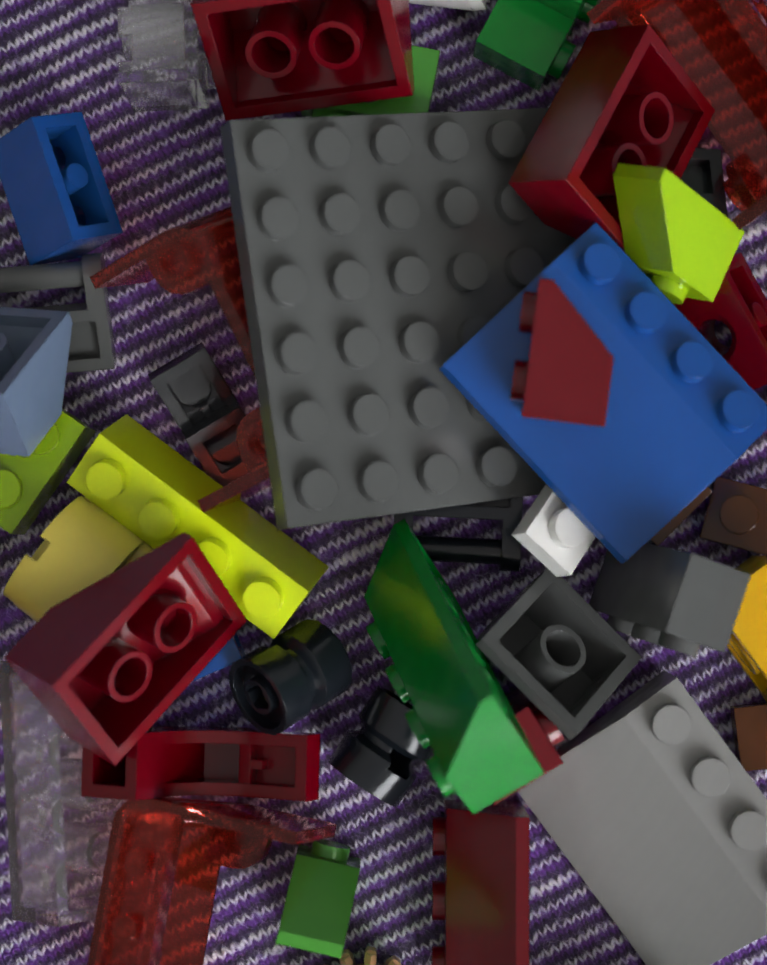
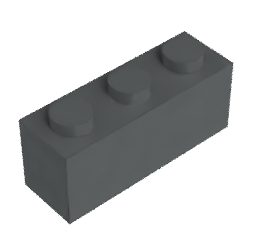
[589,543,751,658]

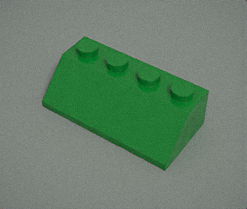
[364,519,544,814]

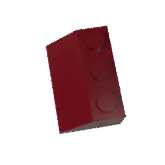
[191,0,414,121]
[508,24,715,252]
[431,800,530,965]

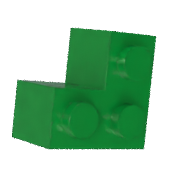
[473,0,601,91]

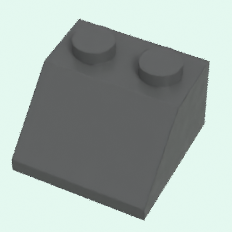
[475,569,642,740]

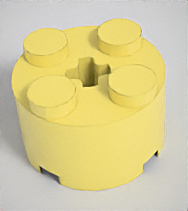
[3,496,154,622]

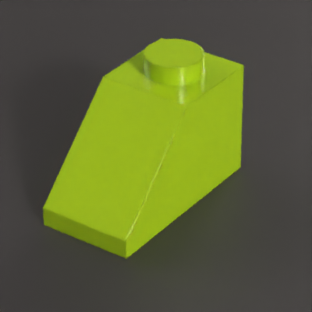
[613,163,745,304]

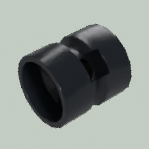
[229,619,352,735]
[328,685,434,807]

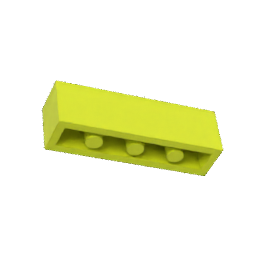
[66,414,329,639]

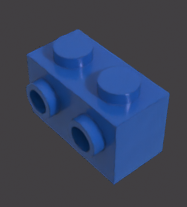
[0,112,123,265]

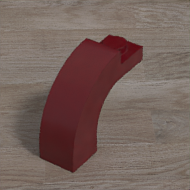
[81,726,320,802]

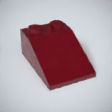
[4,533,247,766]

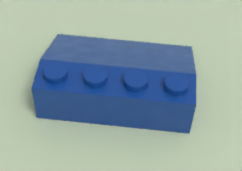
[439,222,767,564]

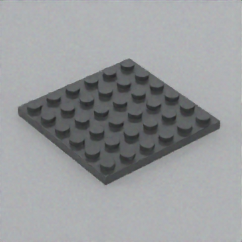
[220,108,577,530]

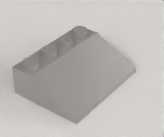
[518,670,767,965]

